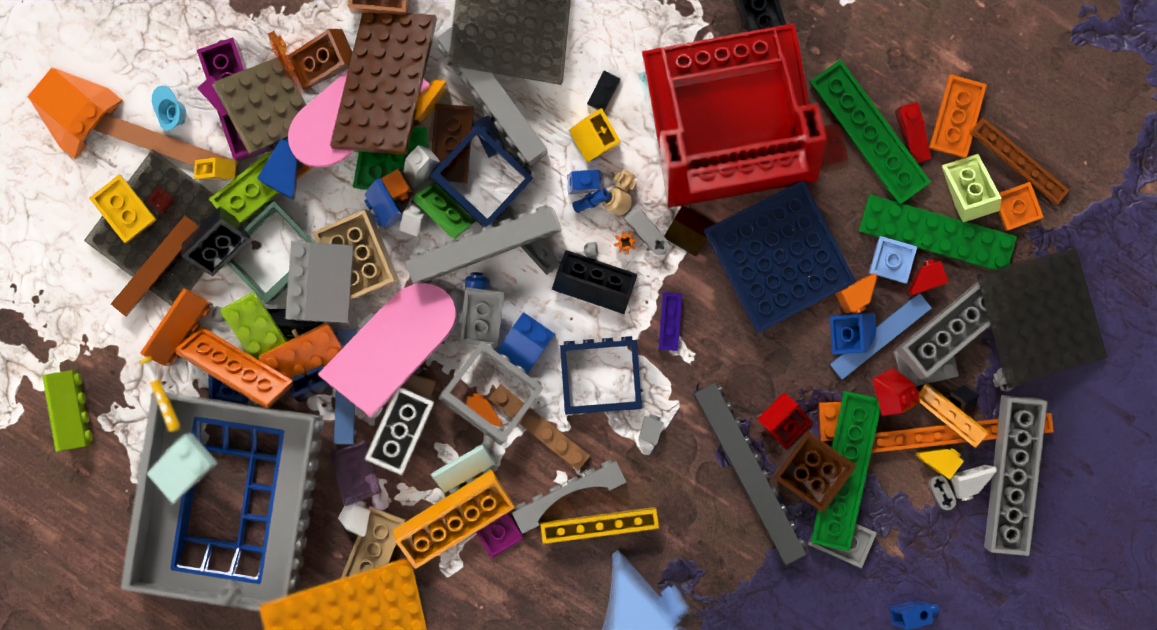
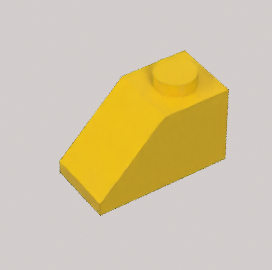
[194,157,236,181]
[915,448,964,479]

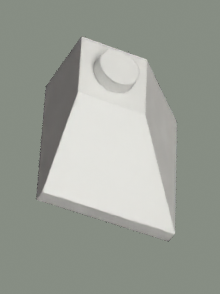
[950,465,997,501]

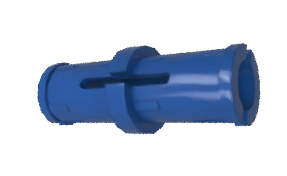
[572,188,610,213]

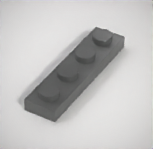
[496,206,561,275]

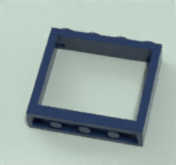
[429,125,533,228]
[560,336,642,415]

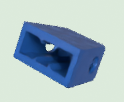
[567,170,604,194]
[889,601,940,630]

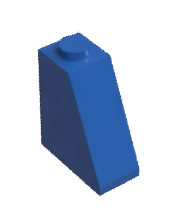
[257,139,299,201]

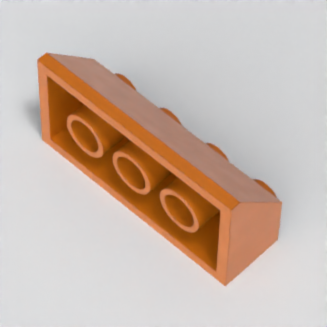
[140,288,212,366]

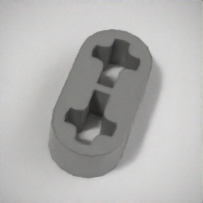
[928,475,956,510]

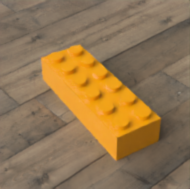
[393,469,515,569]

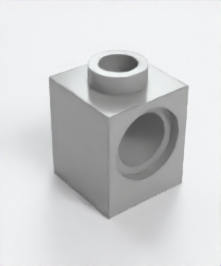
[638,414,664,444]

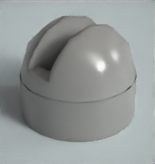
[584,242,598,257]
[212,306,225,322]

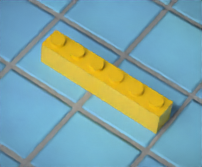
[540,507,659,544]

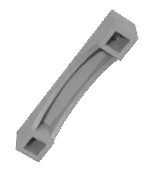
[512,459,626,534]

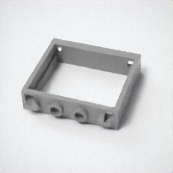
[439,342,544,446]

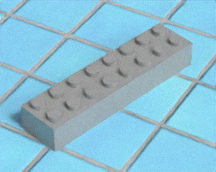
[437,24,548,167]
[405,205,562,284]
[984,395,1047,556]

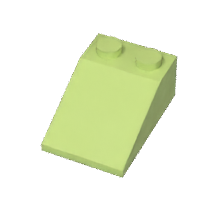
[942,154,1002,222]

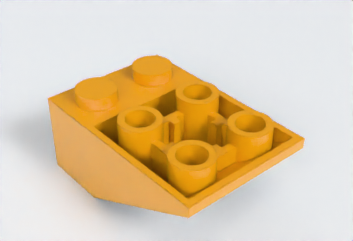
[413,79,449,128]

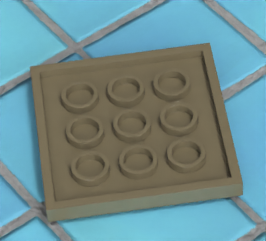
[212,56,306,154]

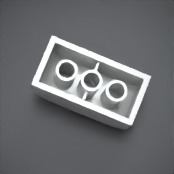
[365,388,434,475]

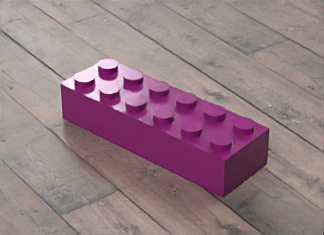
[197,37,274,161]

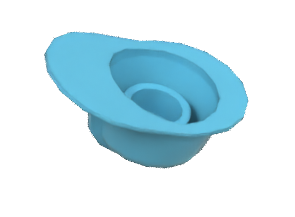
[151,85,186,130]

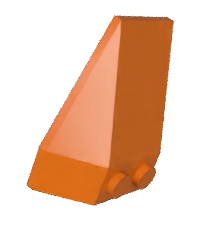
[28,67,123,159]

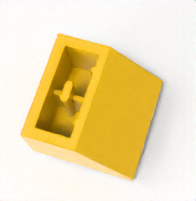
[568,108,621,164]

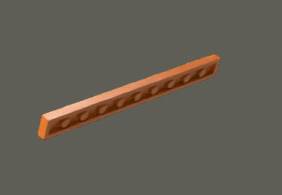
[871,413,1054,453]

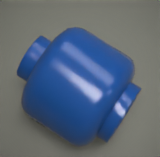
[464,272,490,292]

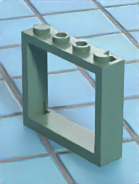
[227,201,316,305]

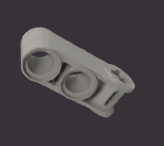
[622,204,668,255]

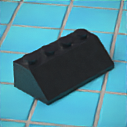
[552,250,638,314]

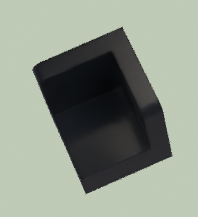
[948,385,980,414]

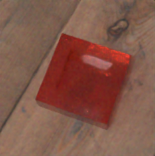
[146,186,174,213]

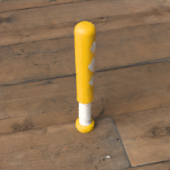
[140,356,180,432]

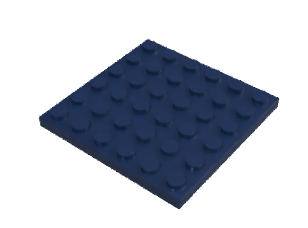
[703,180,856,334]

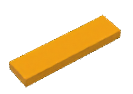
[919,383,989,448]

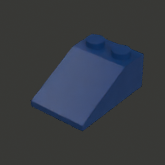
[364,178,403,229]
[491,312,555,374]

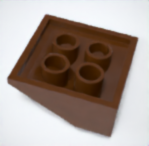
[775,431,857,512]

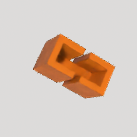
[381,169,413,203]

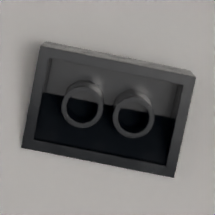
[182,207,251,277]

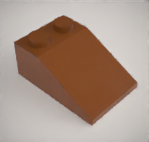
[288,29,353,90]

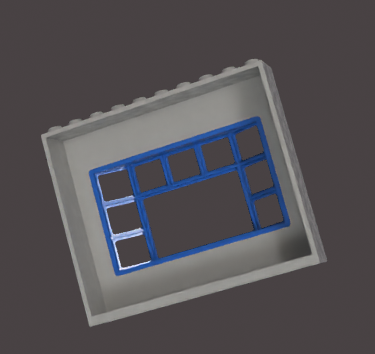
[121,392,325,611]

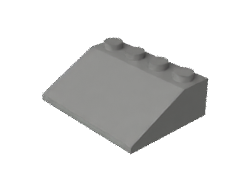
[285,241,354,323]

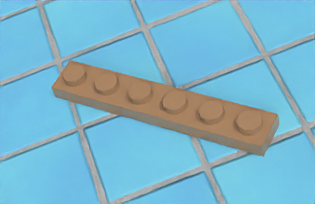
[489,384,590,471]

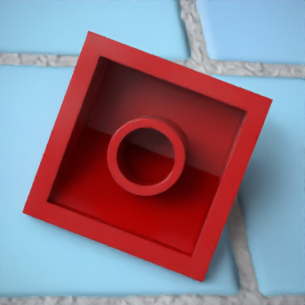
[872,368,920,416]
[757,393,813,450]

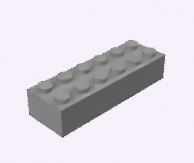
[895,276,1013,380]

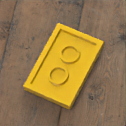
[89,174,157,244]

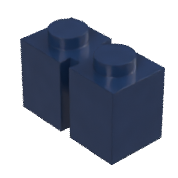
[289,365,332,402]

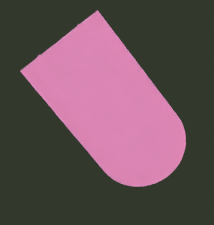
[288,70,430,167]
[318,283,456,418]

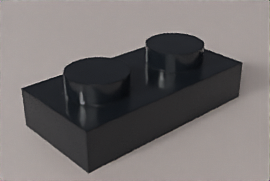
[587,70,621,112]

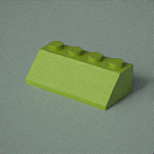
[42,370,93,452]

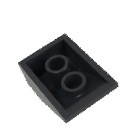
[735,0,786,32]

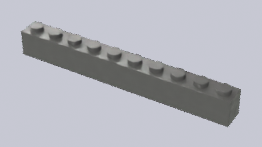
[693,383,807,565]

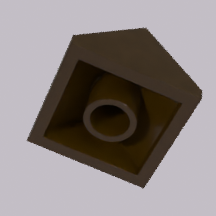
[664,205,715,257]

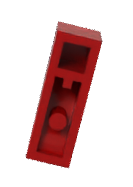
[895,101,931,163]

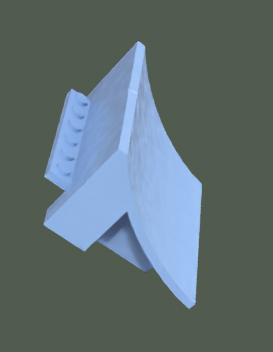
[602,549,687,630]

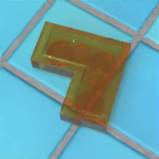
[267,31,297,77]

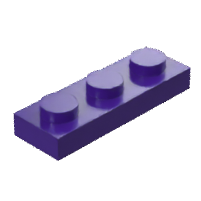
[658,292,682,351]

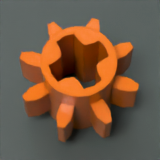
[614,231,637,255]

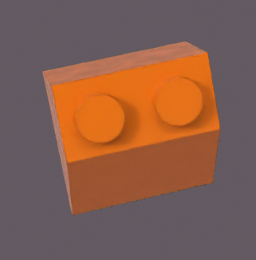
[835,273,877,315]

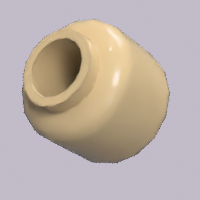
[603,188,632,216]

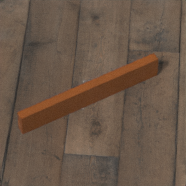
[970,117,1070,205]
[111,216,199,317]

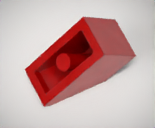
[907,259,948,296]

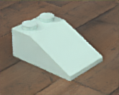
[147,434,218,503]

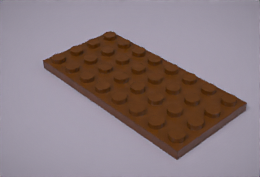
[330,12,437,155]

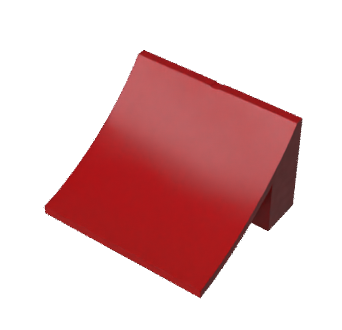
[642,24,826,208]

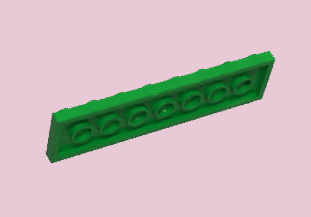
[809,59,931,205]
[858,194,1017,274]
[810,391,880,551]

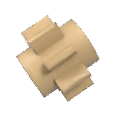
[613,169,637,192]

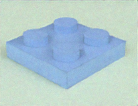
[869,236,917,284]

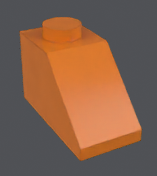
[463,393,503,426]

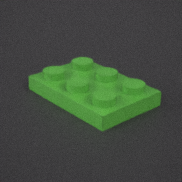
[413,182,476,239]

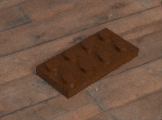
[429,104,474,183]

